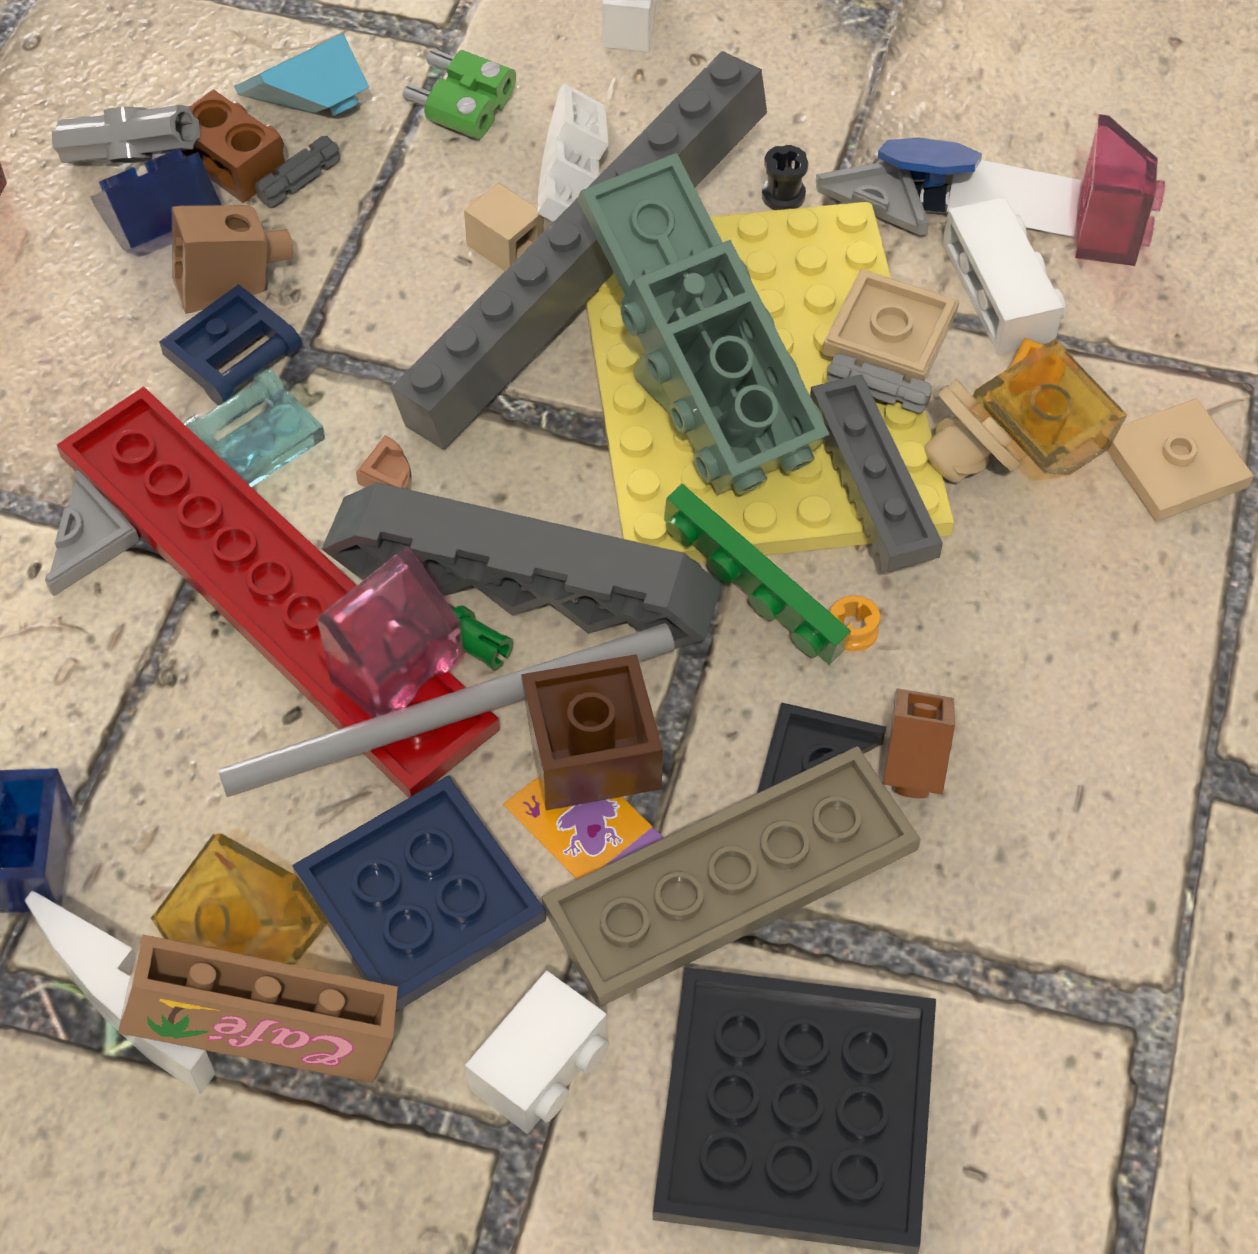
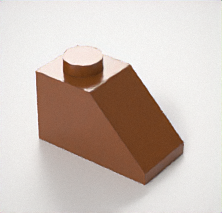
[883,688,955,798]

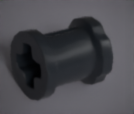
[762,145,809,210]

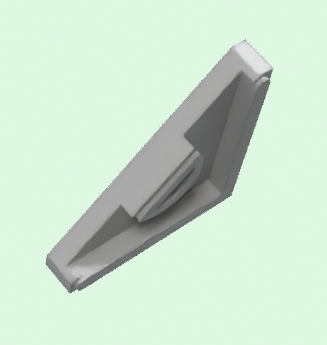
[816,161,928,236]
[45,470,140,596]

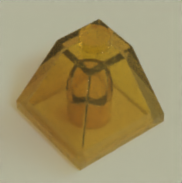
[151,833,329,965]

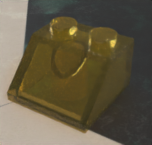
[973,339,1127,475]

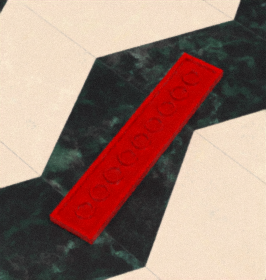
[56,386,500,798]

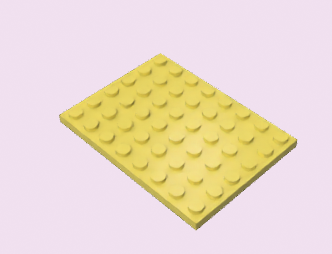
[585,202,954,562]

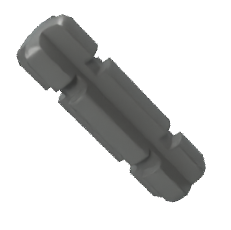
[255,136,340,207]

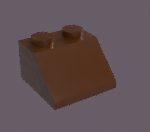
[521,654,663,810]

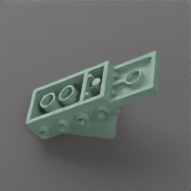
[577,153,829,495]

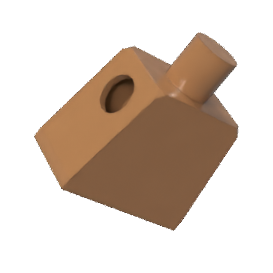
[172,205,293,314]

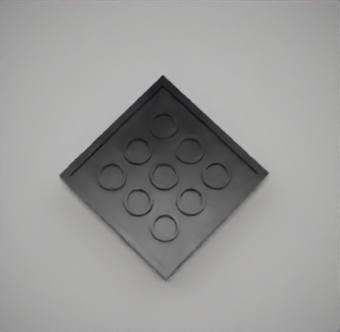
[652,967,936,1254]

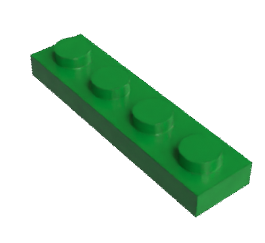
[664,483,851,665]

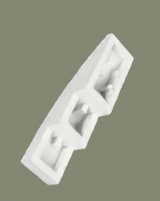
[537,83,609,222]
[25,890,215,1095]

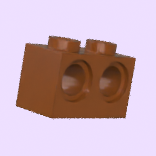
[177,89,285,203]

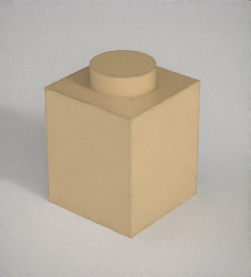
[464,183,544,271]

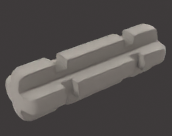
[827,353,932,413]

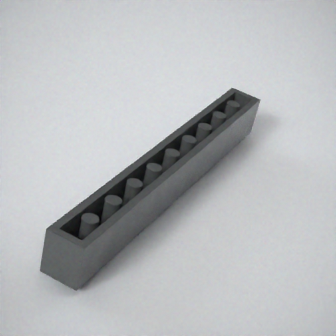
[391,51,767,450]

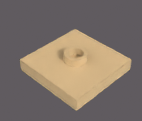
[822,269,960,382]
[1102,398,1254,522]

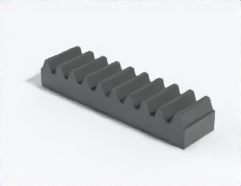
[810,374,943,573]

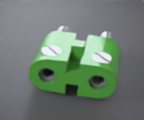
[402,49,516,139]

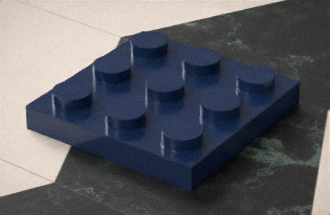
[292,775,546,1012]

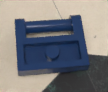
[159,284,303,407]

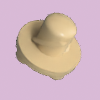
[924,379,1028,483]

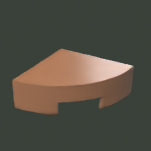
[356,435,412,490]

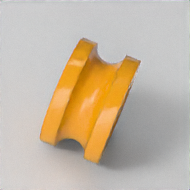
[830,595,881,652]

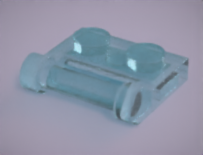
[182,368,325,487]

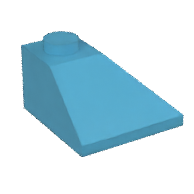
[234,33,369,116]

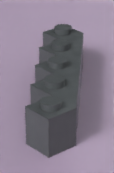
[321,482,722,649]

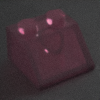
[1075,114,1165,266]
[317,546,463,718]

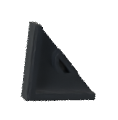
[757,702,887,794]

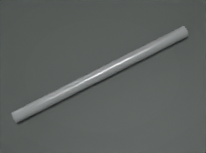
[218,623,675,797]

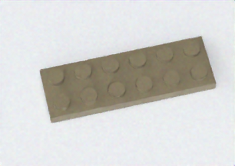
[541,746,921,1008]

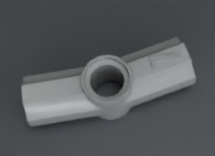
[52,105,200,164]

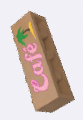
[118,934,398,1083]

